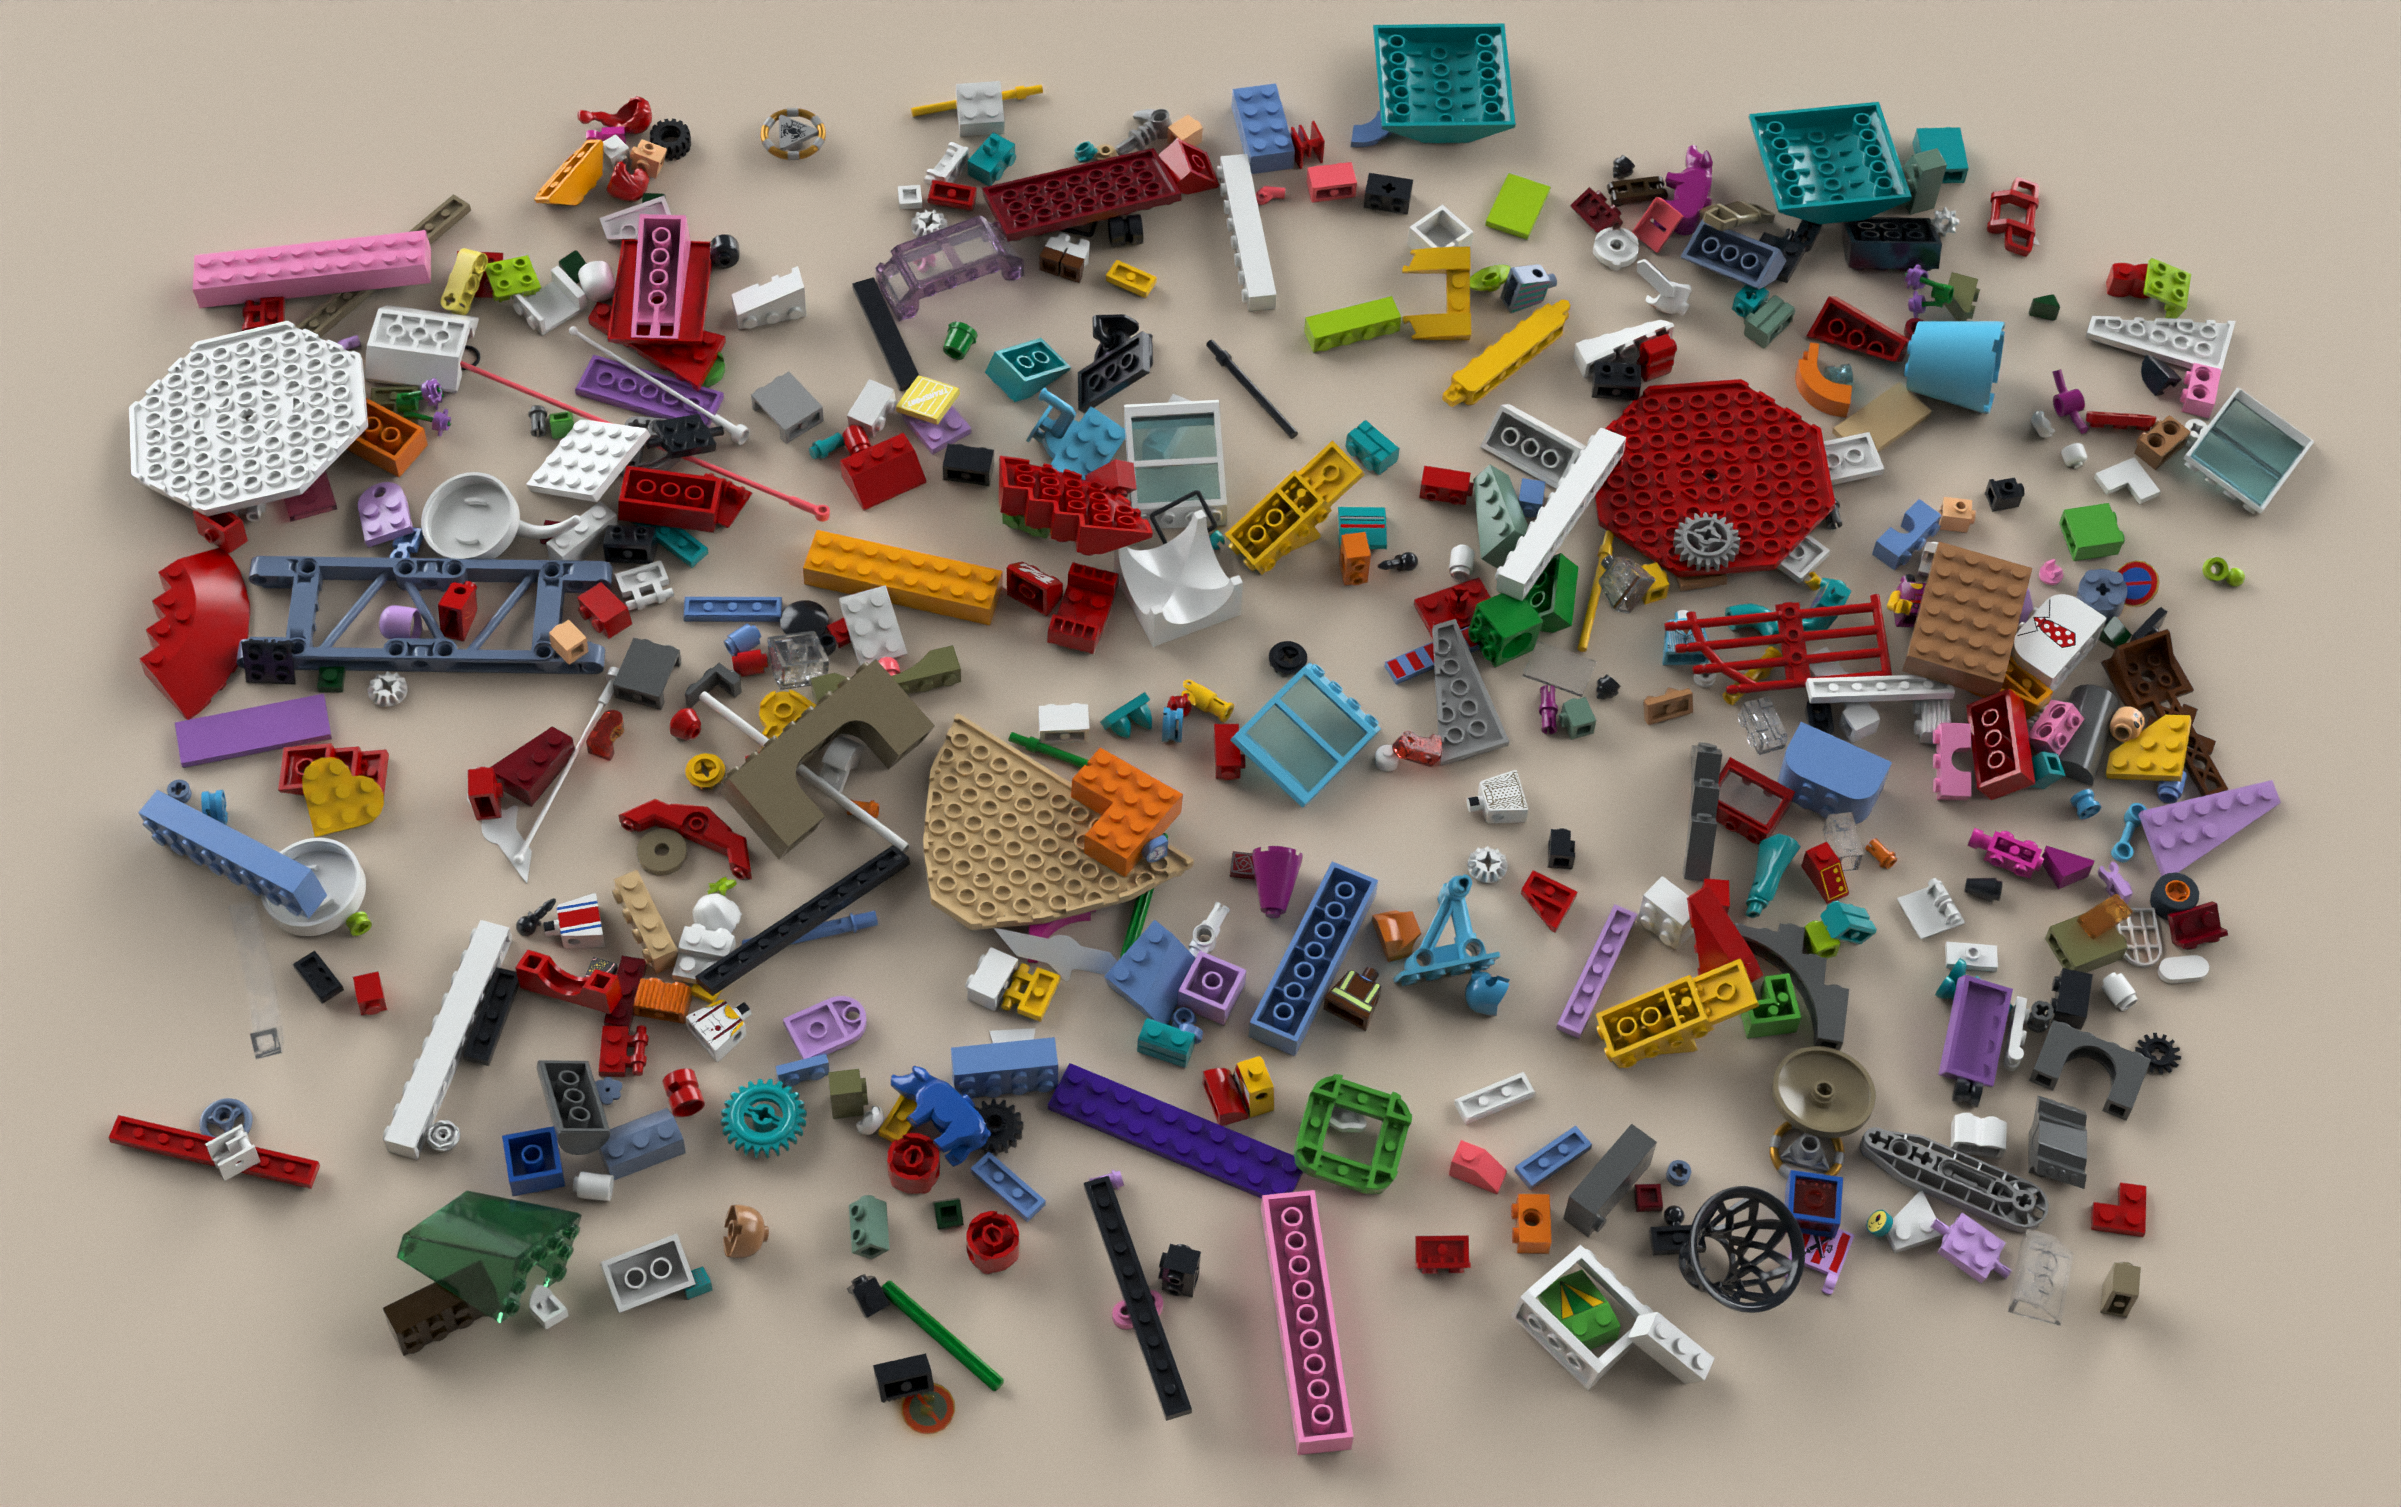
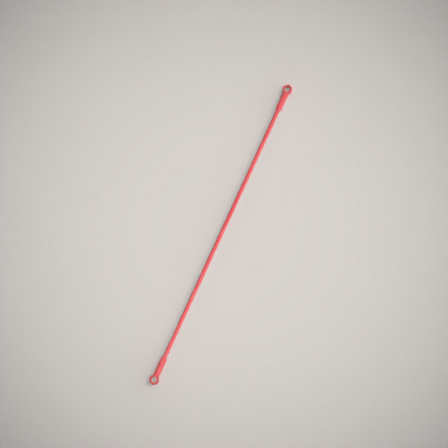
[460,361,830,522]

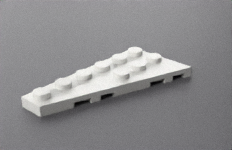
[2085,316,2236,375]

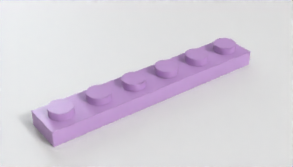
[1556,904,1638,1039]

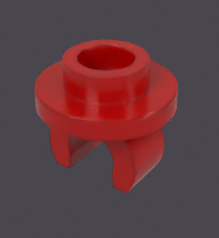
[1167,694,1192,718]

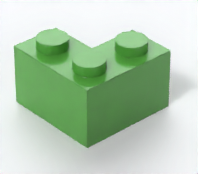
[1741,973,1801,1039]

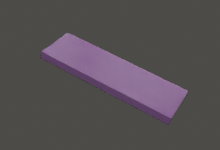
[575,355,724,427]
[175,694,332,768]

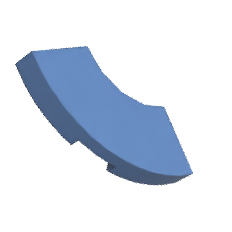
[1351,111,1392,147]

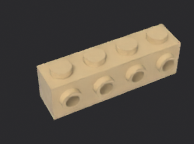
[612,870,678,974]

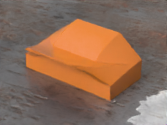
[1372,910,1421,962]

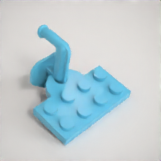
[1026,388,1125,480]

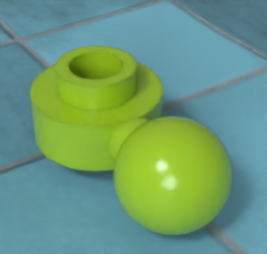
[2202,557,2245,587]

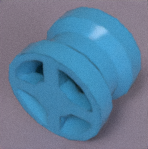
[2070,789,2101,819]

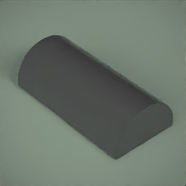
[2059,684,2119,786]
[537,1060,611,1155]

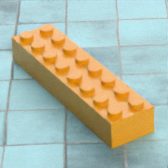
[803,530,1003,625]

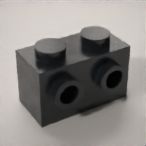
[1592,361,1641,401]
[603,525,658,564]
[1158,1244,1201,1298]

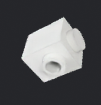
[603,134,631,175]

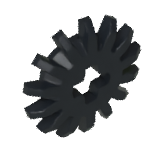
[2135,1033,2181,1075]

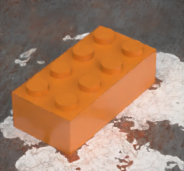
[346,398,428,478]

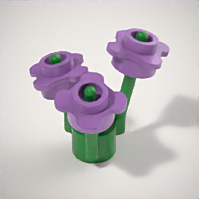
[1905,264,1954,318]
[396,378,451,437]

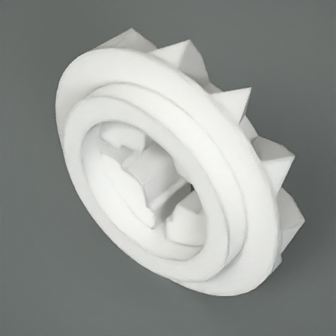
[911,209,947,240]
[367,671,408,707]
[1468,846,1508,883]

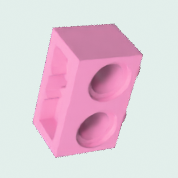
[2180,363,2221,418]
[2028,699,2084,755]

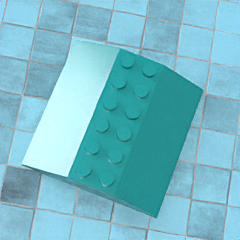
[1373,23,1516,143]
[1748,102,1912,224]

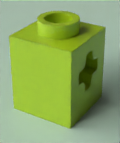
[1803,920,1841,959]

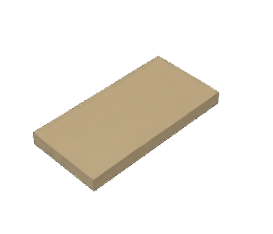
[1832,382,1932,453]

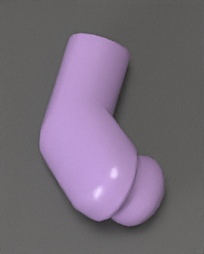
[338,335,361,350]

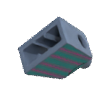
[1500,264,1557,313]

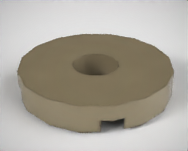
[637,828,688,876]

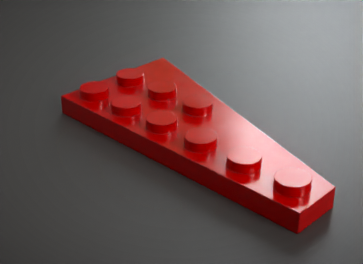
[588,302,726,392]

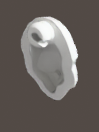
[1328,1106,1367,1133]

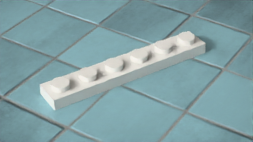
[1806,675,1955,703]

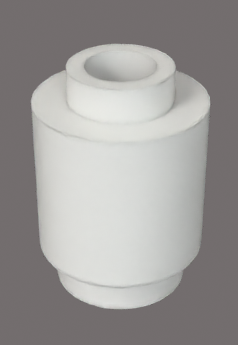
[1449,545,1475,582]
[2101,972,2138,1011]

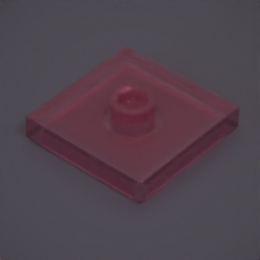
[284,470,337,522]

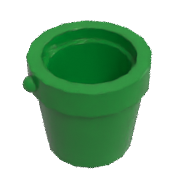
[943,321,978,360]

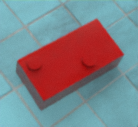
[618,466,722,533]
[1966,688,2035,800]

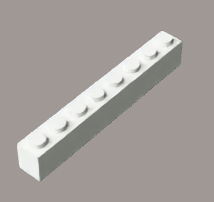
[1216,154,1277,312]

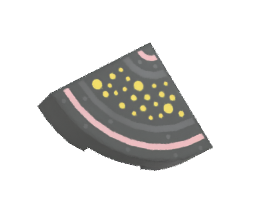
[584,957,618,977]

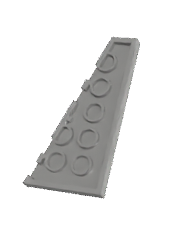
[1432,619,1509,766]

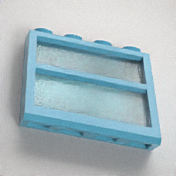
[1230,663,1381,808]

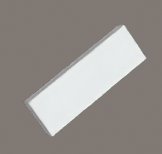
[1454,1072,1535,1125]

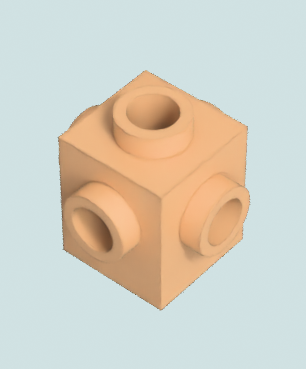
[629,139,667,179]

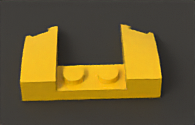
[1402,247,1471,340]

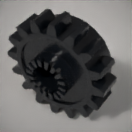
[974,1099,1023,1156]

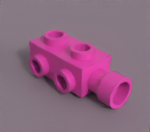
[1967,828,2044,879]

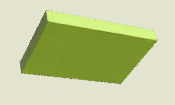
[1485,173,1551,240]

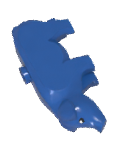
[891,1066,991,1167]

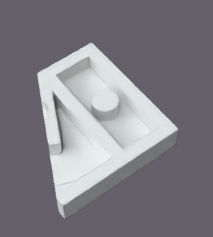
[1886,1191,1943,1254]

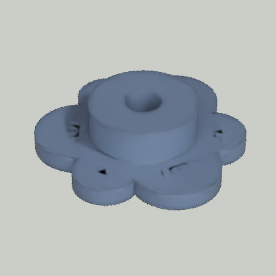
[595,1077,622,1105]

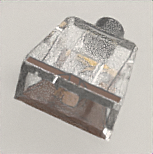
[1599,555,1656,614]

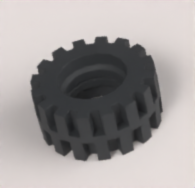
[650,118,691,161]

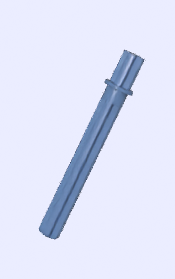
[742,910,878,945]

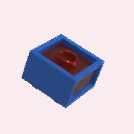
[1784,1170,1843,1238]

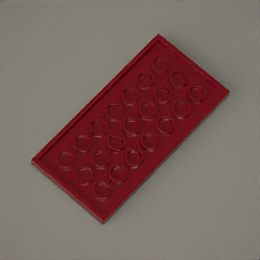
[982,148,1182,242]

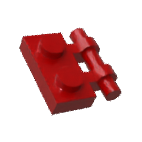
[242,296,285,331]
[598,1025,649,1077]

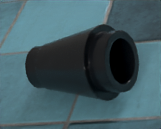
[1965,878,2003,902]

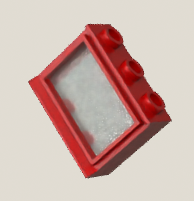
[1716,757,1795,844]

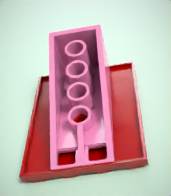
[607,214,712,346]

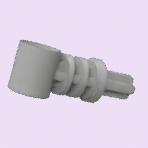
[1115,109,1172,156]

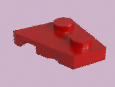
[1521,870,1578,933]

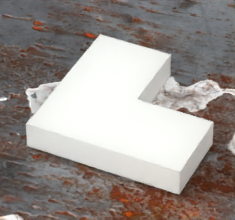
[2094,457,2161,504]

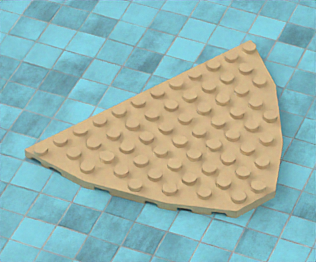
[923,713,1194,930]

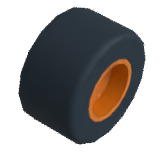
[2150,872,2200,920]

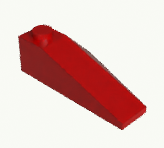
[1687,885,1763,983]

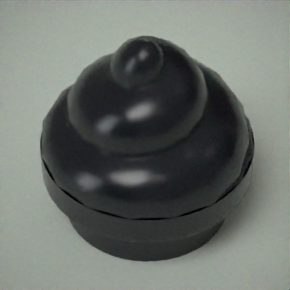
[1613,155,1635,178]
[1596,674,1621,699]

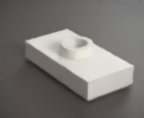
[1945,942,1998,972]

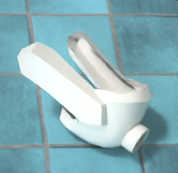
[1637,259,1692,316]

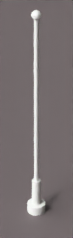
[569,326,750,445]
[514,667,619,864]

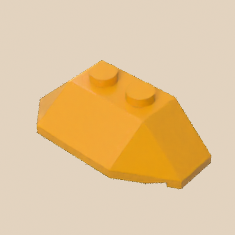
[534,140,604,206]

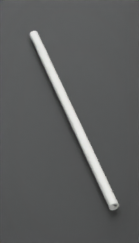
[699,691,910,853]

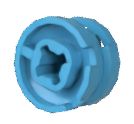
[1162,707,1183,743]
[201,790,228,825]

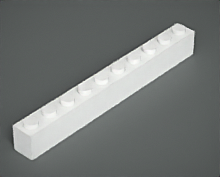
[1495,427,1626,601]
[383,920,512,1160]

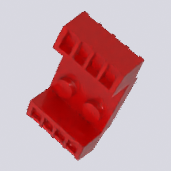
[1047,562,1119,654]

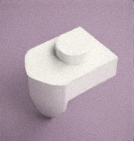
[529,1285,569,1329]

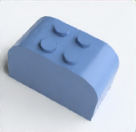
[1778,722,1892,825]

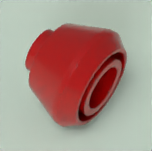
[669,708,701,740]

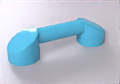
[2110,803,2147,863]

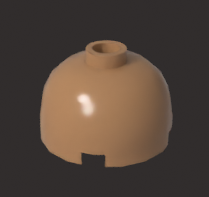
[723,1204,769,1258]

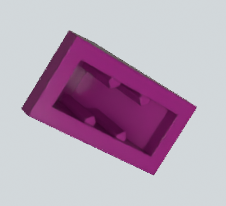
[2041,845,2095,889]

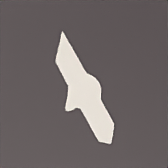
[467,795,532,883]
[994,928,1118,981]

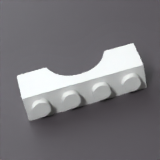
[1809,647,1880,743]

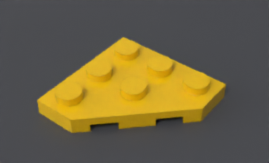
[2106,715,2191,782]

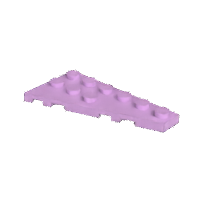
[2138,780,2281,876]

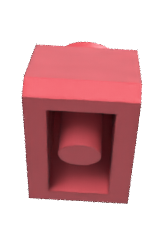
[1449,1140,1507,1194]

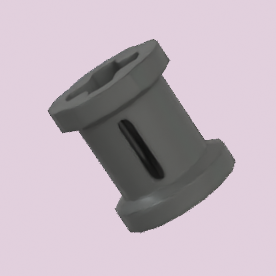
[2026,1001,2054,1033]

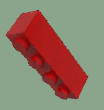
[1807,296,1911,362]

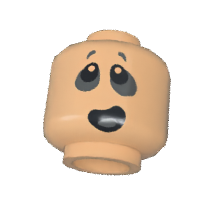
[2109,706,2145,742]

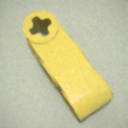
[440,248,488,315]

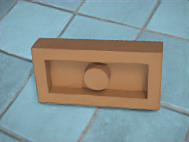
[1643,687,1693,725]

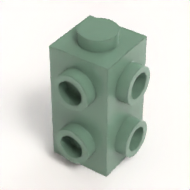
[849,1195,890,1260]

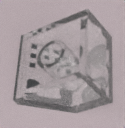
[767,631,829,690]

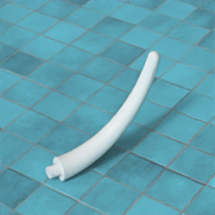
[516,515,581,539]

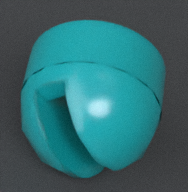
[1209,529,1225,550]

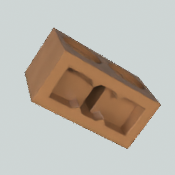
[2134,415,2191,470]

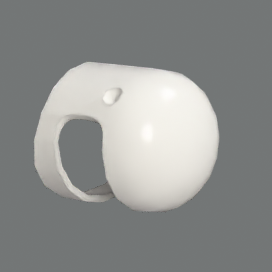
[578,261,615,302]

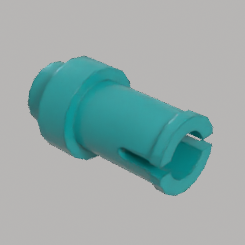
[809,432,845,460]

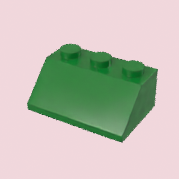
[1525,553,1579,633]

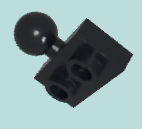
[1649,1205,1706,1255]

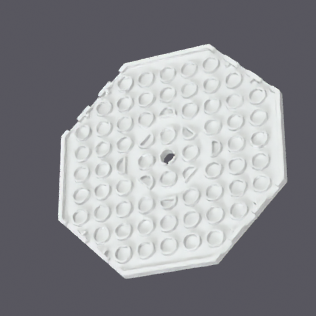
[129,321,368,516]

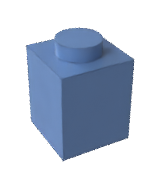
[1519,478,1545,518]

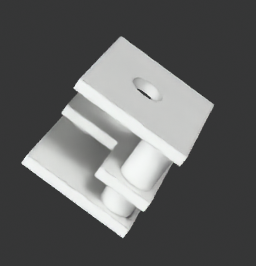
[205,1124,261,1181]

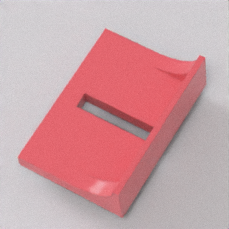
[1632,197,1684,253]

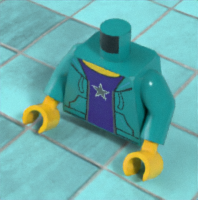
[1802,572,1851,631]

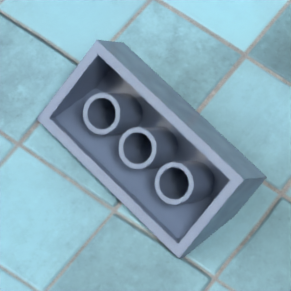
[1680,219,1786,290]

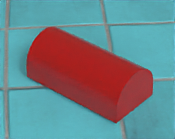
[927,180,977,211]

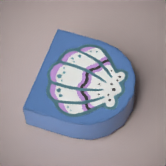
[1142,835,1168,862]

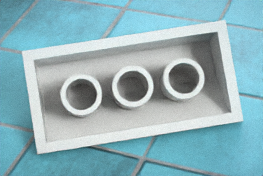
[1480,404,1587,489]

